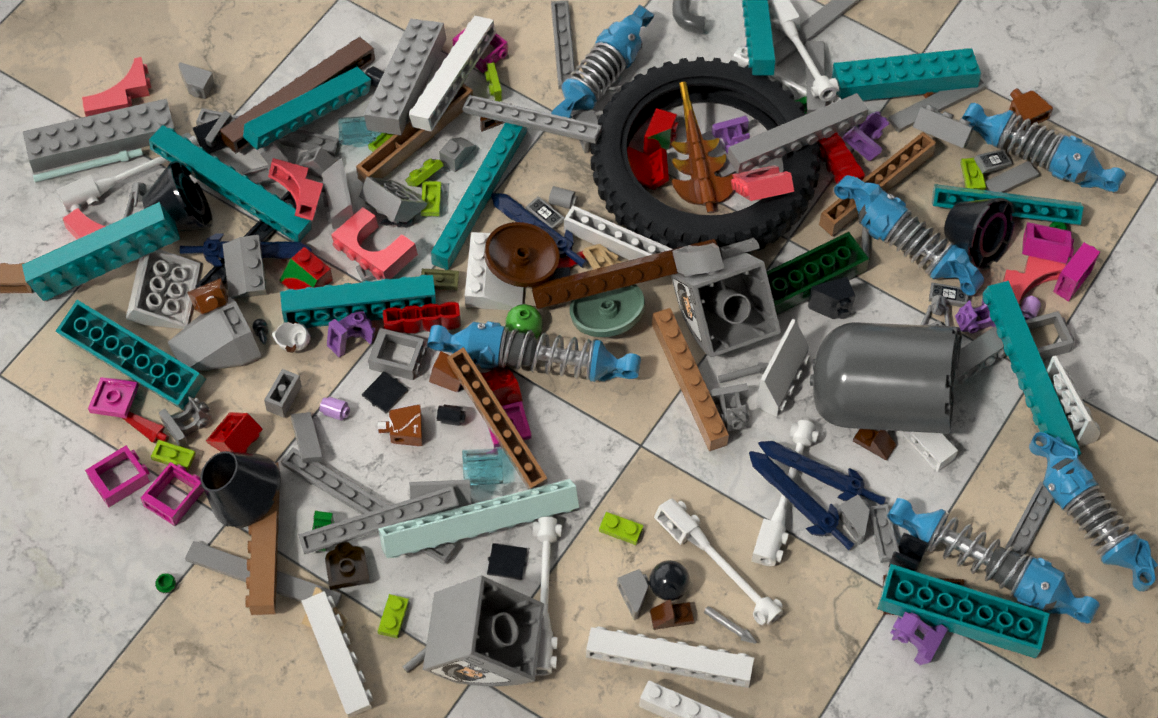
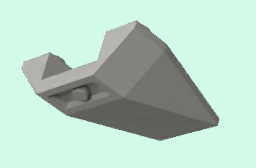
[168,297,262,372]

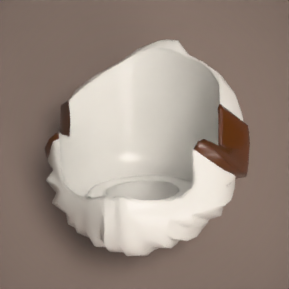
[272,322,311,353]

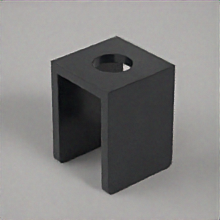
[889,532,928,572]

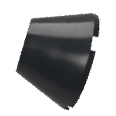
[142,161,213,231]
[944,198,1015,270]
[201,451,281,528]

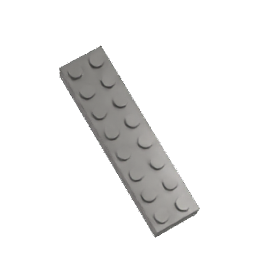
[364,19,446,135]
[23,98,175,173]

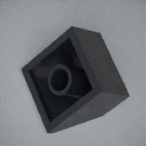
[808,277,856,319]

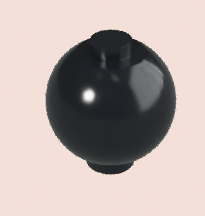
[649,560,690,601]

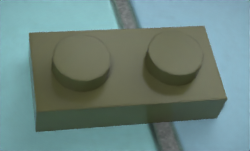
[421,268,459,291]

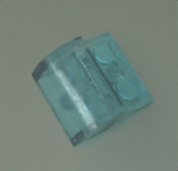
[338,116,376,145]
[462,448,503,485]

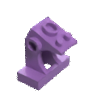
[842,111,890,161]
[712,116,750,154]
[955,299,996,333]
[327,311,375,357]
[890,612,948,665]

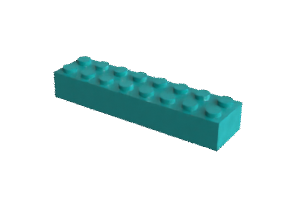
[832,48,981,101]
[22,202,180,301]
[280,275,436,328]
[55,300,206,411]
[877,564,1050,659]

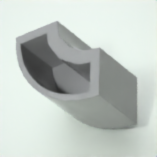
[672,243,724,277]

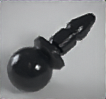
[379,218,414,228]
[252,319,268,345]

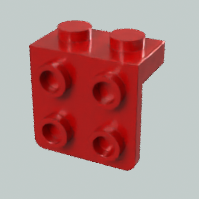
[627,147,669,190]
[481,366,523,406]

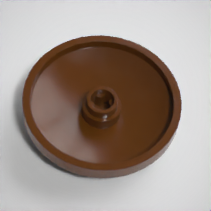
[484,222,559,287]

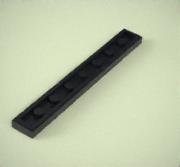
[195,191,296,288]

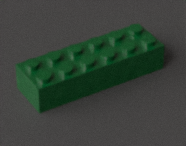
[767,231,869,315]

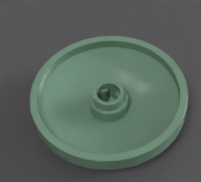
[570,284,646,337]

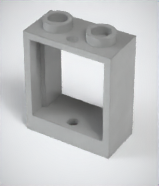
[1025,311,1074,359]
[368,328,427,380]

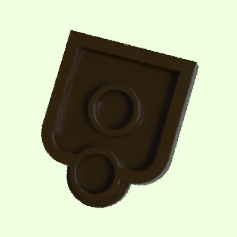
[325,541,370,590]

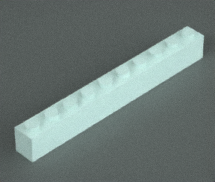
[378,479,579,558]

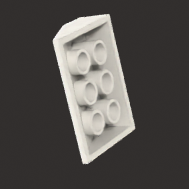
[465,232,524,310]
[126,249,201,329]
[756,319,810,417]
[1047,355,1101,447]

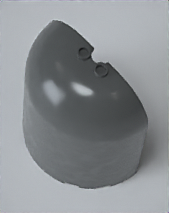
[810,322,962,434]

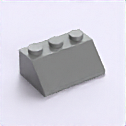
[913,104,974,148]
[320,159,353,229]
[359,177,427,223]
[223,235,267,299]
[409,480,471,514]

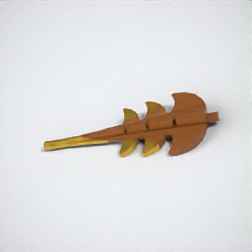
[671,82,733,213]

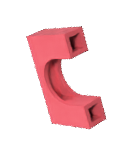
[731,165,794,201]
[331,207,418,280]

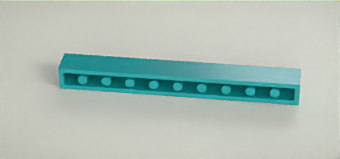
[431,122,527,270]
[149,125,312,242]
[982,281,1082,457]

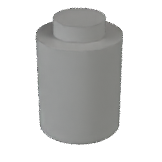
[549,186,577,209]

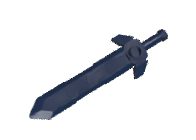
[491,193,588,268]
[180,233,312,266]
[758,441,886,505]
[749,451,855,550]

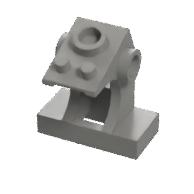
[709,383,749,432]
[159,397,213,448]

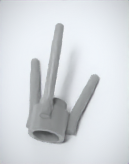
[123,182,147,218]
[920,295,950,326]

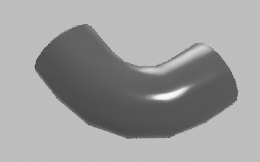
[672,0,705,34]

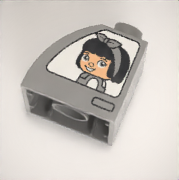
[671,252,781,358]
[423,575,544,686]

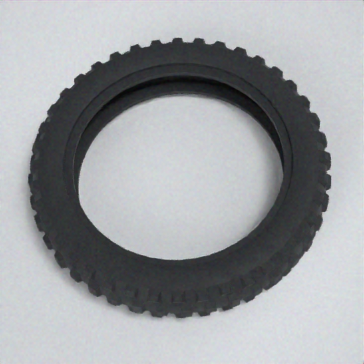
[591,57,821,254]

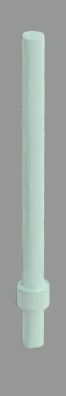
[33,148,143,182]

